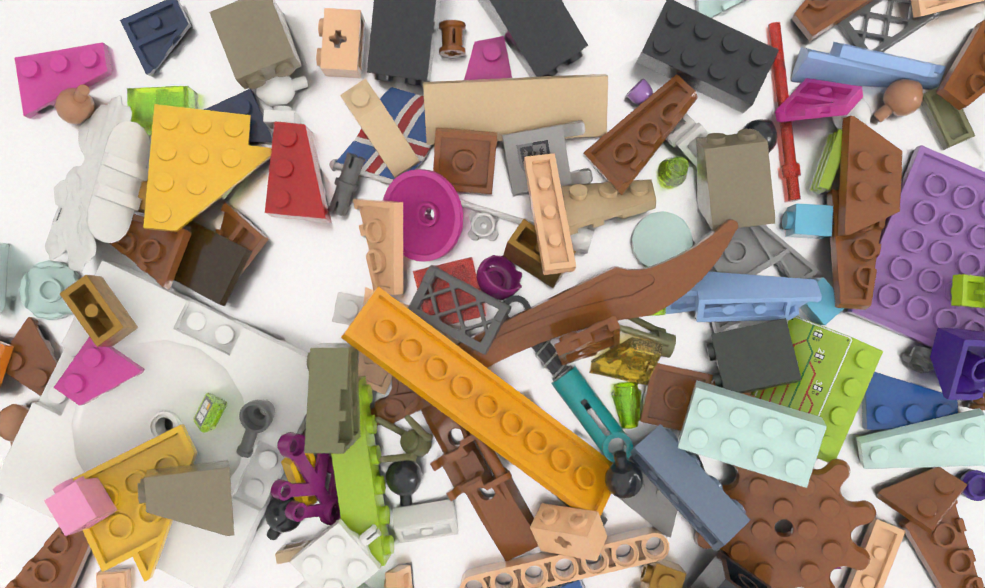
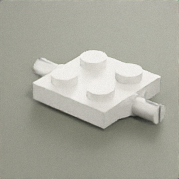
[290,519,381,588]

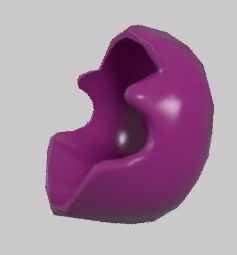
[476,255,523,300]

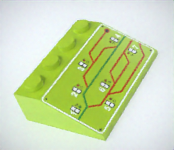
[751,316,883,463]

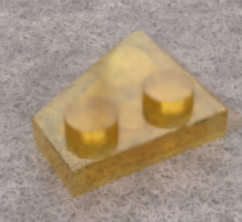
[589,337,663,385]

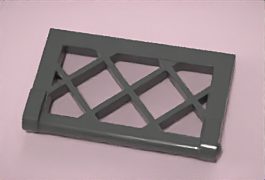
[837,0,941,52]
[408,265,511,355]

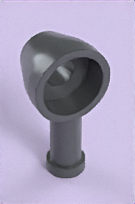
[236,400,275,458]

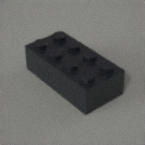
[636,0,779,113]

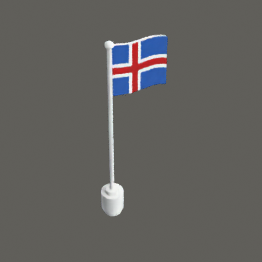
[329,87,594,254]

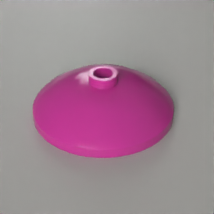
[383,169,463,262]

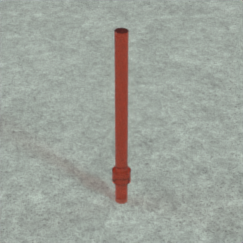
[768,22,801,201]

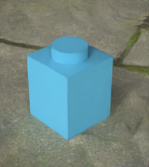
[782,203,833,239]
[800,277,844,325]

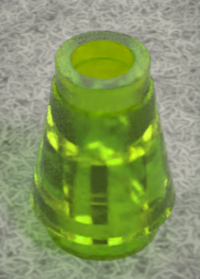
[658,157,689,187]
[611,382,642,429]

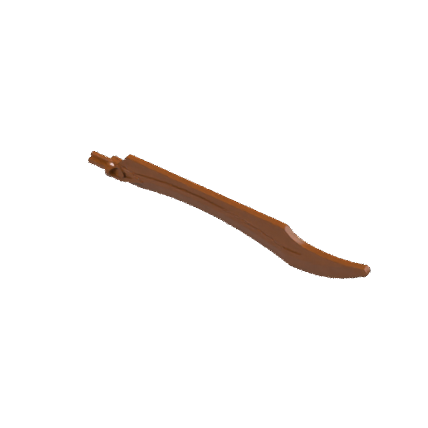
[370,219,739,426]

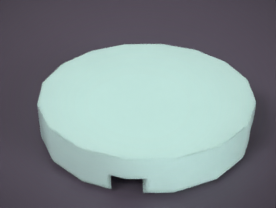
[632,211,693,267]
[19,260,81,321]

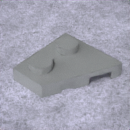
[619,471,678,538]

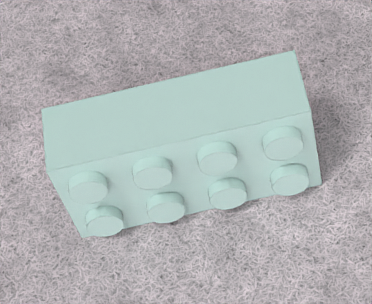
[678,380,827,488]

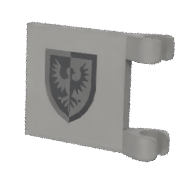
[502,120,593,195]

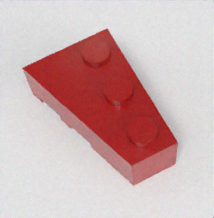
[264,121,332,223]

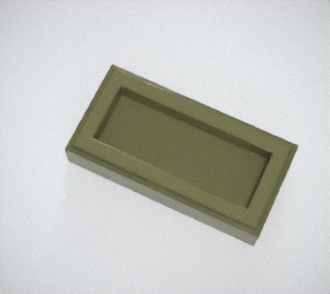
[921,87,976,150]

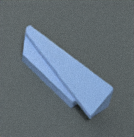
[791,41,946,90]
[663,272,822,322]

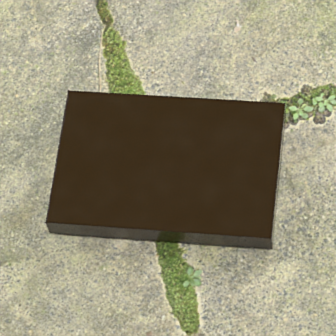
[174,221,252,306]

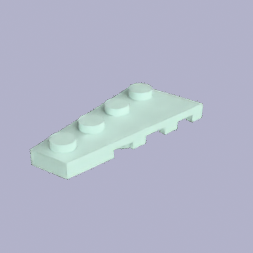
[856,408,985,469]

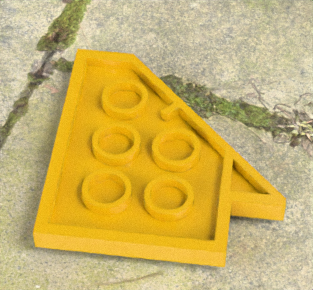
[143,104,272,232]
[72,424,198,582]

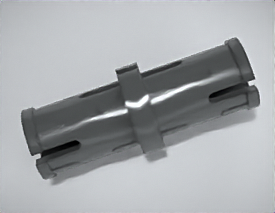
[327,152,366,216]

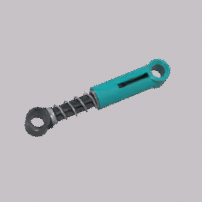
[503,295,633,462]

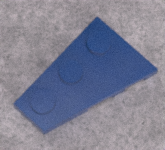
[862,372,958,430]

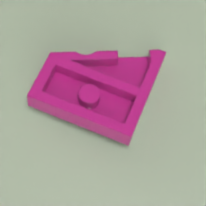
[464,36,512,80]
[775,78,863,122]
[53,336,145,406]

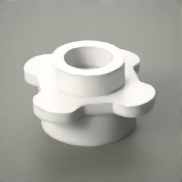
[468,211,498,241]

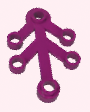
[271,432,341,525]

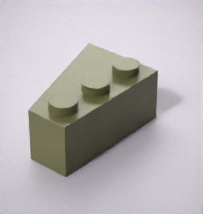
[304,343,361,454]

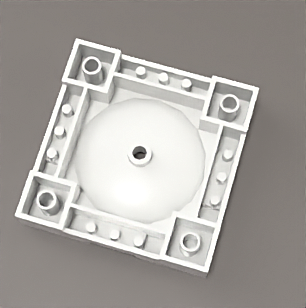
[0,260,309,588]

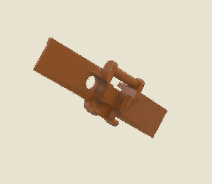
[421,404,538,561]

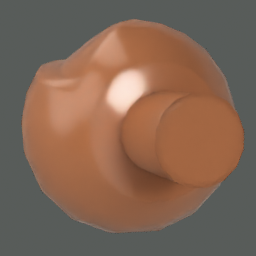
[873,79,923,123]
[55,85,95,125]
[0,404,29,446]

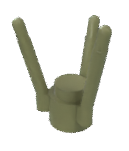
[605,317,676,361]
[375,415,433,462]

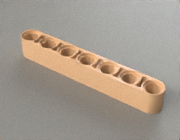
[460,527,670,588]

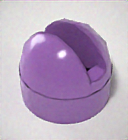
[626,78,653,105]

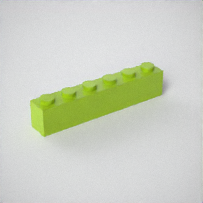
[331,376,394,566]

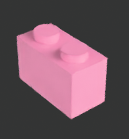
[44,476,117,536]

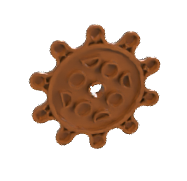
[694,459,876,588]

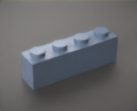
[630,424,750,551]

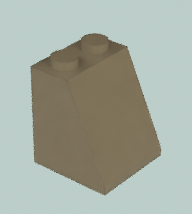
[209,0,301,89]
[697,129,775,231]
[138,460,234,536]

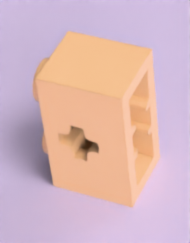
[316,8,365,78]
[530,503,607,561]

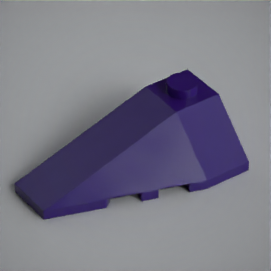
[930,327,985,400]

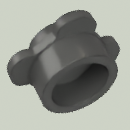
[902,346,934,373]

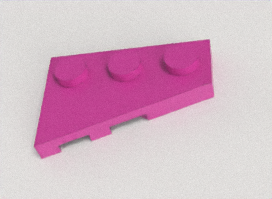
[14,42,112,119]

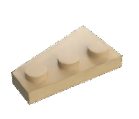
[562,179,657,235]

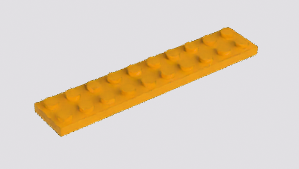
[341,286,613,517]

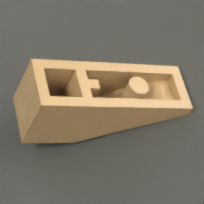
[340,78,420,178]

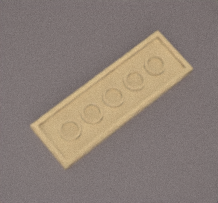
[423,74,608,145]

